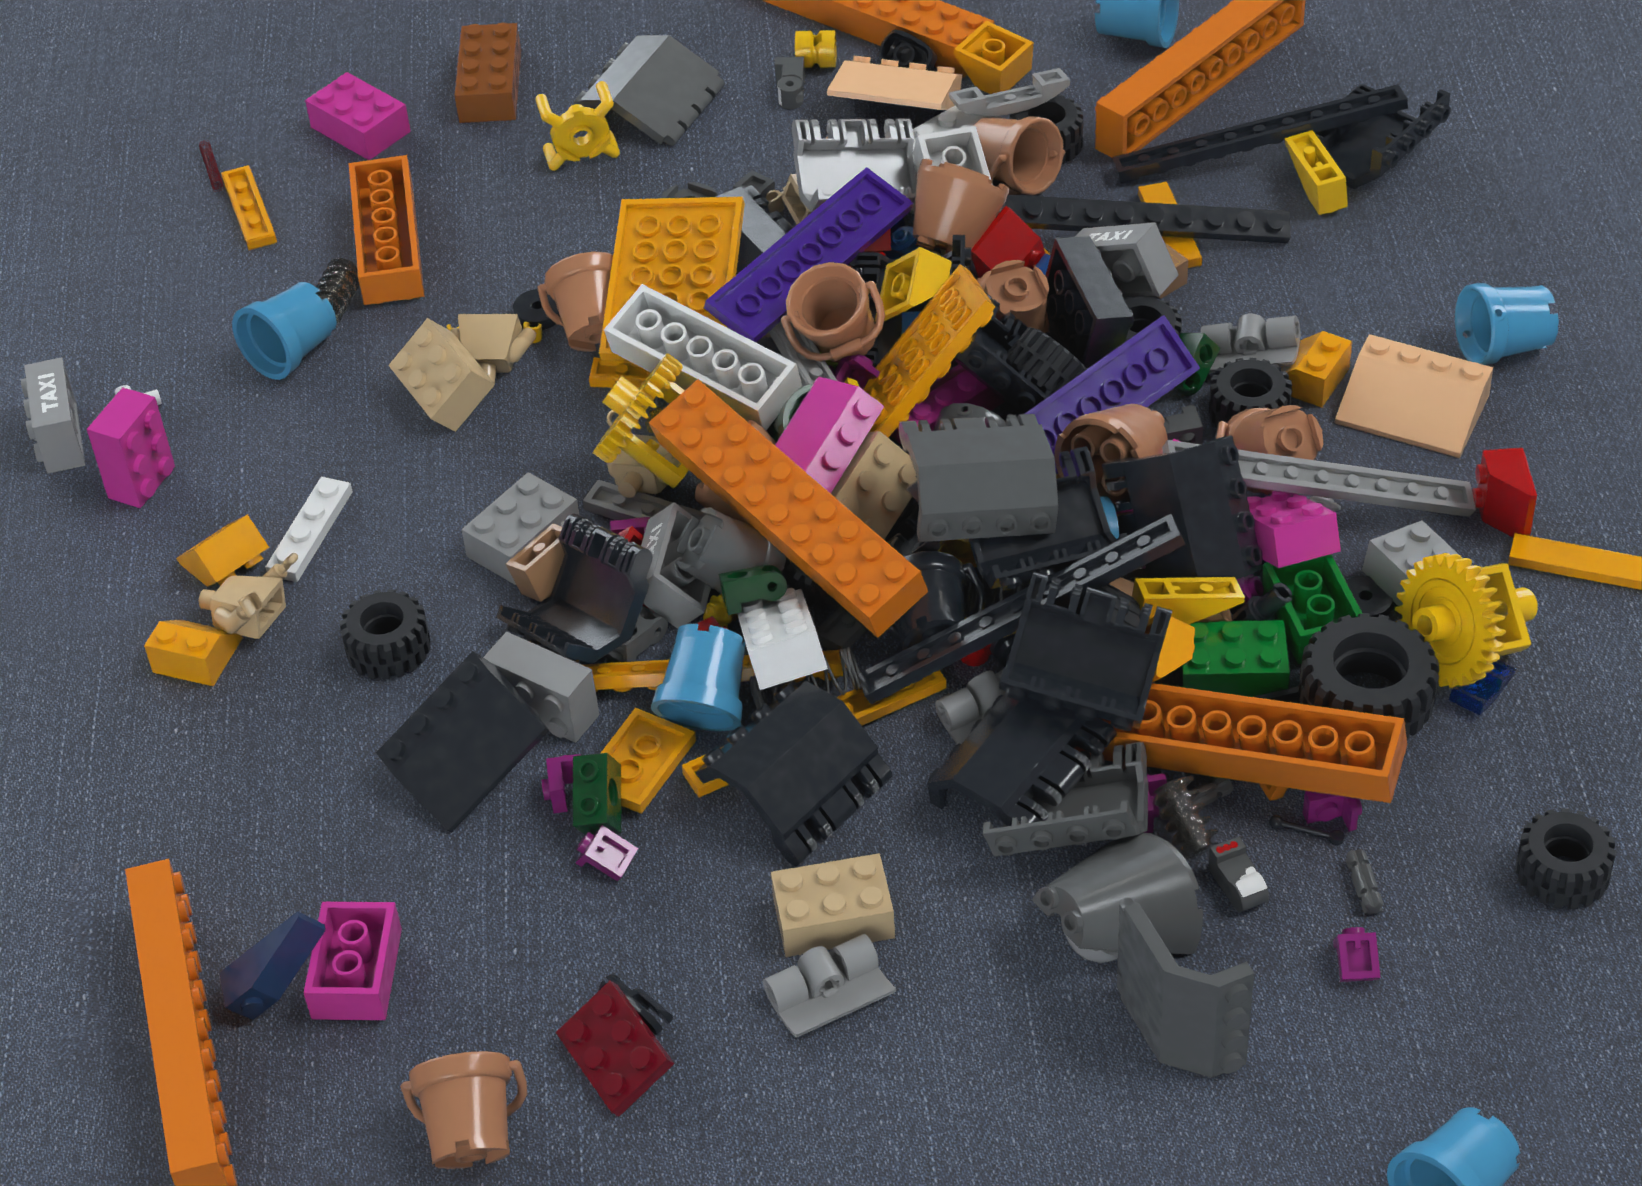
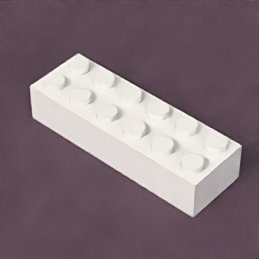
[604,284,802,430]

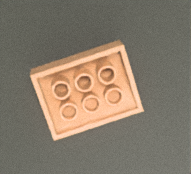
[827,55,962,110]
[1335,334,1493,458]

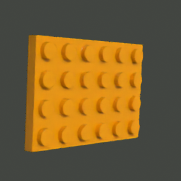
[599,197,745,361]
[863,264,995,438]

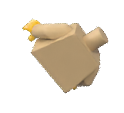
[447,314,542,383]

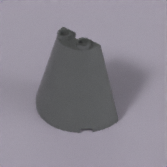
[1032,832,1203,955]

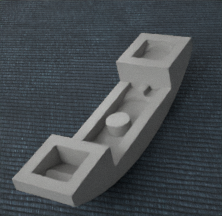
[949,68,1070,116]

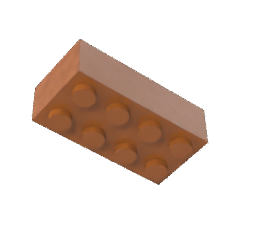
[455,22,521,123]

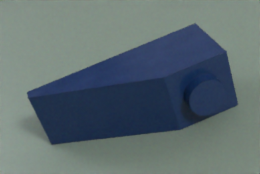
[219,911,326,1020]

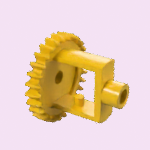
[593,353,689,488]
[1395,553,1538,688]

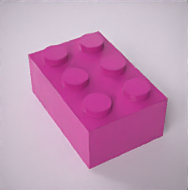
[305,72,411,160]
[86,387,175,509]
[1247,491,1341,568]
[304,902,402,1020]

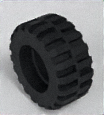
[1298,613,1439,739]

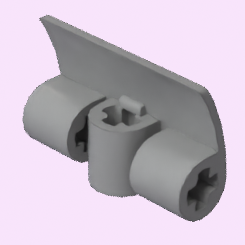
[1201,313,1301,373]
[935,670,1005,744]
[763,934,896,1037]

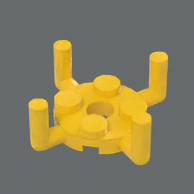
[535,81,620,171]

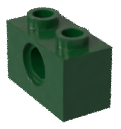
[573,753,621,835]

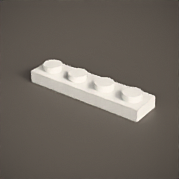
[265,477,353,582]

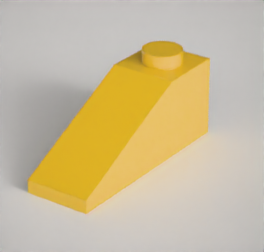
[1284,130,1348,215]
[1132,577,1245,625]

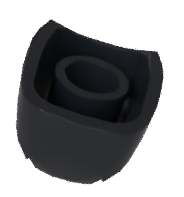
[879,29,937,71]

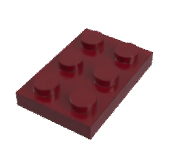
[555,981,675,1116]

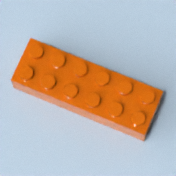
[349,155,425,305]

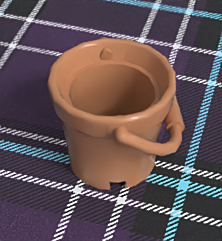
[973,117,1065,196]
[538,251,613,352]
[976,260,1049,333]
[781,262,885,363]
[1216,405,1323,495]
[400,1051,527,1169]

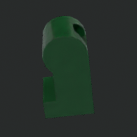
[1174,333,1221,397]
[718,565,787,615]

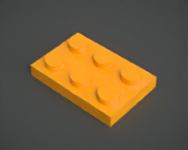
[601,708,696,814]

